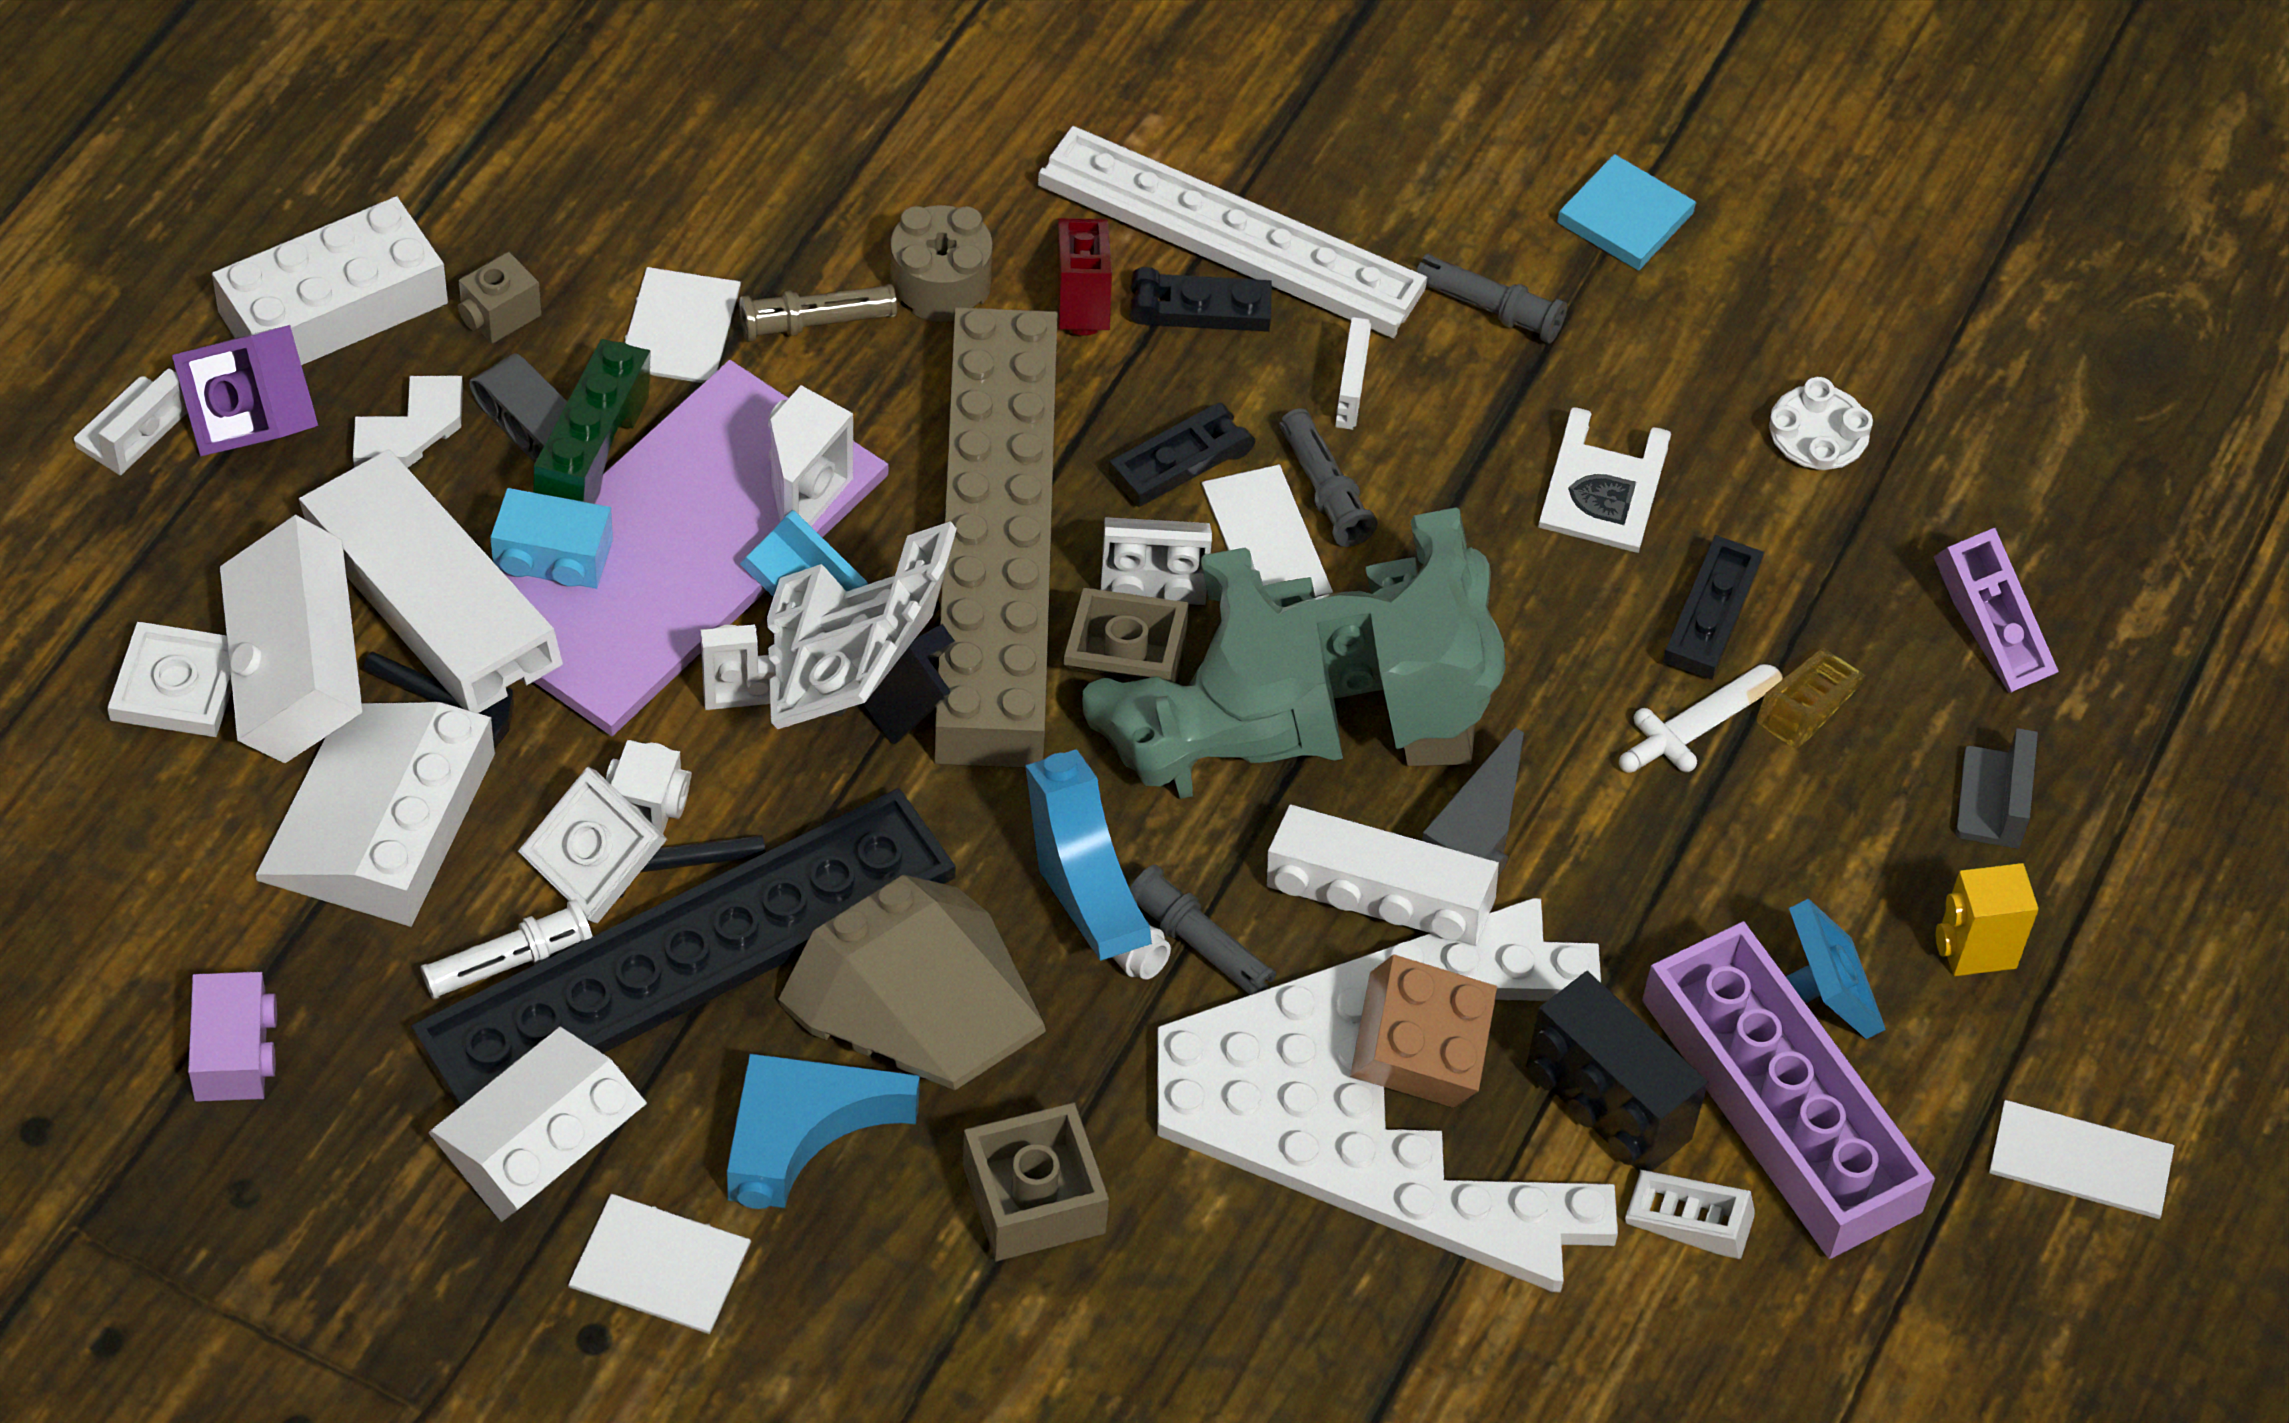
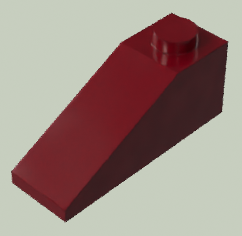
[1058,218,1112,335]

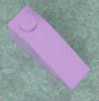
[1933,528,2059,693]

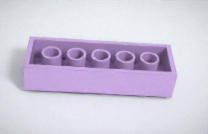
[1642,921,1935,1259]

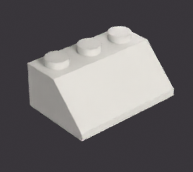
[429,1027,647,1222]

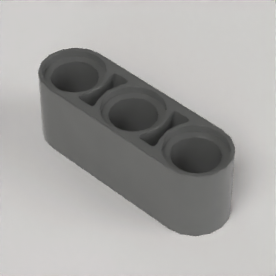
[470,353,567,463]

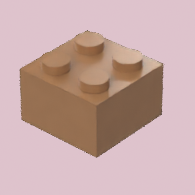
[1350,954,1497,1108]

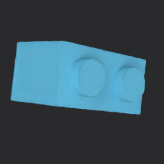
[491,488,613,589]

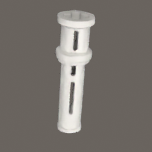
[420,899,592,1000]

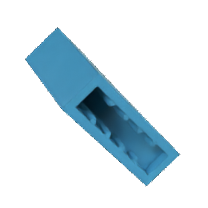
[1025,749,1152,961]
[727,1054,920,1209]

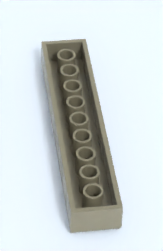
[935,307,1057,767]

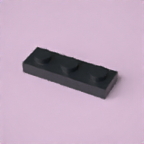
[1663,535,1765,680]

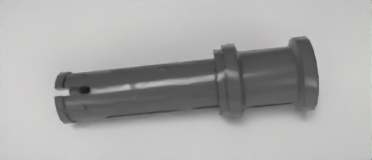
[1416,253,1567,344]
[1279,408,1378,547]
[1129,864,1276,996]

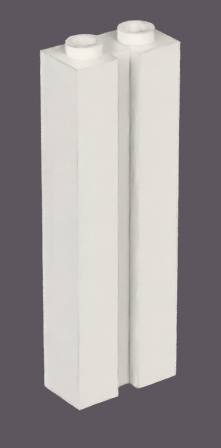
[299,449,563,713]

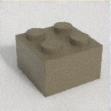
[963,1102,1109,1262]

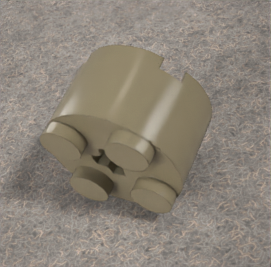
[890,205,992,322]

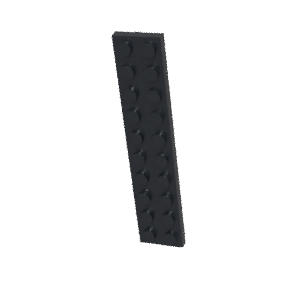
[411,788,956,1108]

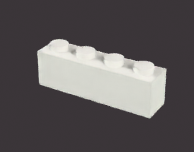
[1267,804,1499,946]

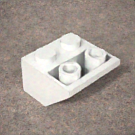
[1101,517,1212,605]

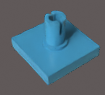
[1785,899,1886,1039]

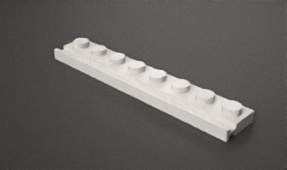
[1038,126,1427,338]

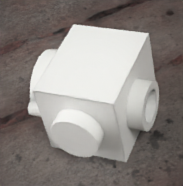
[606,740,692,834]

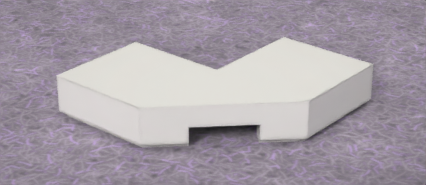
[353,376,463,468]

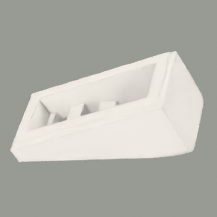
[1625,1170,1755,1259]

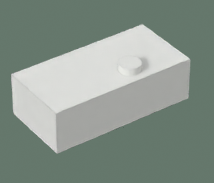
[220,515,363,763]

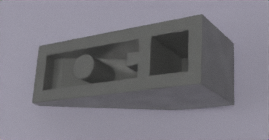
[1422,727,1524,877]

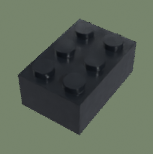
[1526,970,1708,1173]

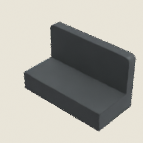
[1955,728,2038,849]

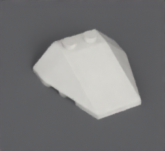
[767,521,957,729]

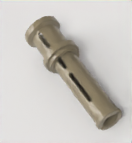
[740,284,897,342]

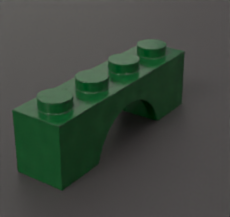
[533,339,651,504]

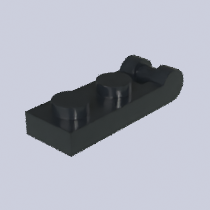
[1129,267,1272,332]
[1108,403,1256,508]

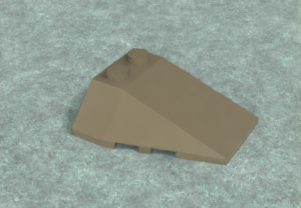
[779,875,1046,1090]

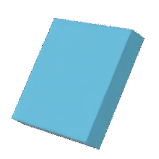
[1557,154,1696,271]

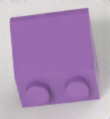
[172,325,318,456]

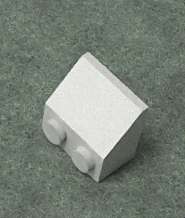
[768,385,853,526]

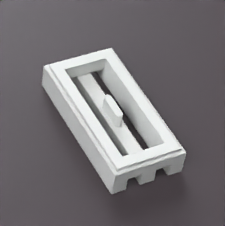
[1335,317,1371,430]

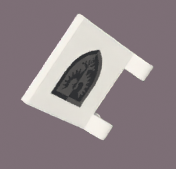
[1538,407,1671,553]

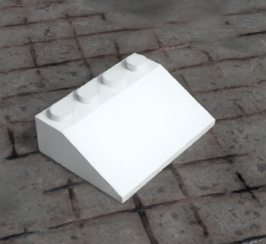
[256,702,495,927]

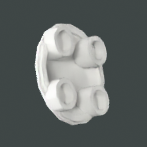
[1769,377,1873,470]

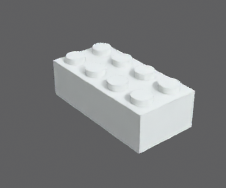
[212,196,448,365]

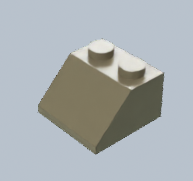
[1064,588,1189,684]

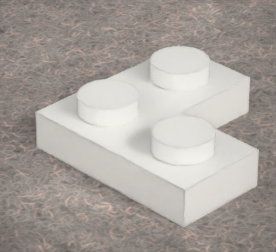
[701,624,776,710]

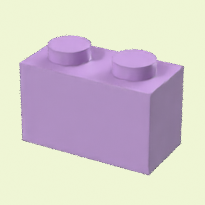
[189,972,277,1101]

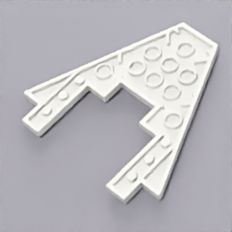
[1157,899,1618,1292]

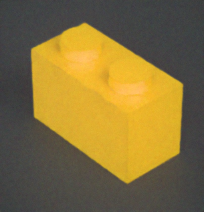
[1936,863,2039,976]

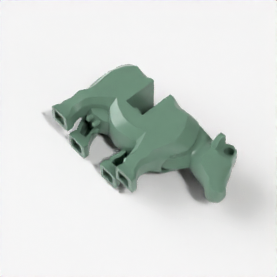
[1082,507,1506,799]

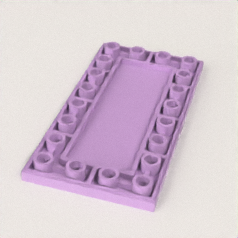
[502,360,888,736]

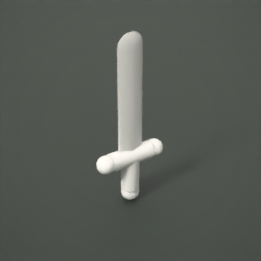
[1619,664,1783,773]

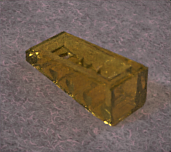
[1757,648,1866,748]

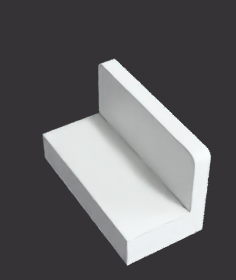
[74,368,188,476]

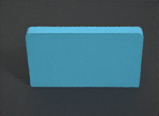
[740,510,868,597]

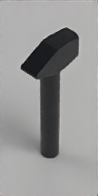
[364,652,514,749]
[619,835,765,898]

